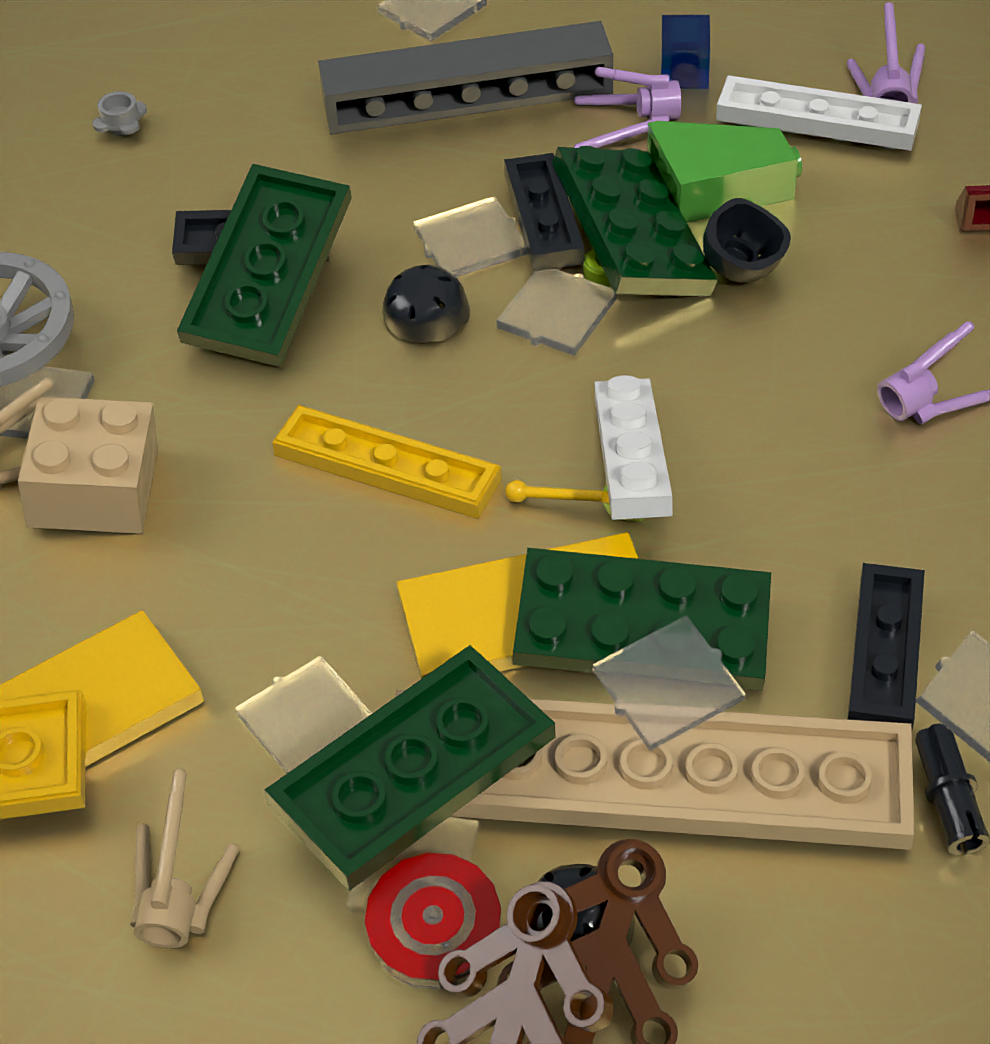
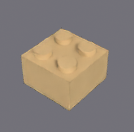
[18,396,158,534]

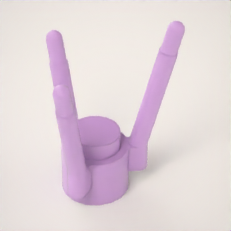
[847,2,925,104]
[574,67,681,148]
[877,321,990,425]

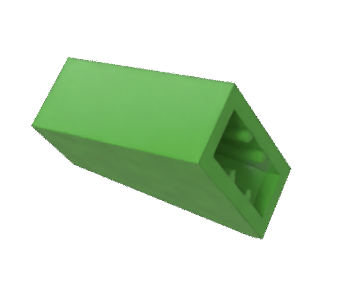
[647,121,802,223]

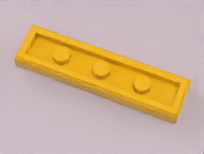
[272,405,502,519]

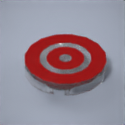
[364,852,502,989]

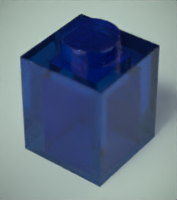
[661,15,710,89]

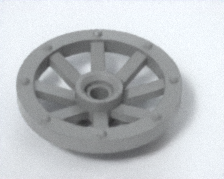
[0,252,74,387]

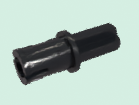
[915,723,990,855]

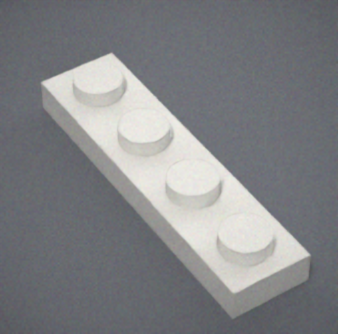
[716,75,922,151]
[594,375,672,520]

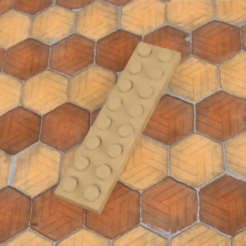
[395,690,914,850]

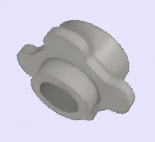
[93,91,147,135]

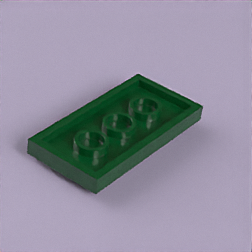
[552,146,718,296]
[177,163,352,367]
[513,547,771,691]
[264,645,556,891]

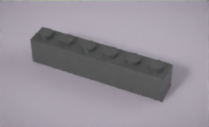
[318,21,613,135]

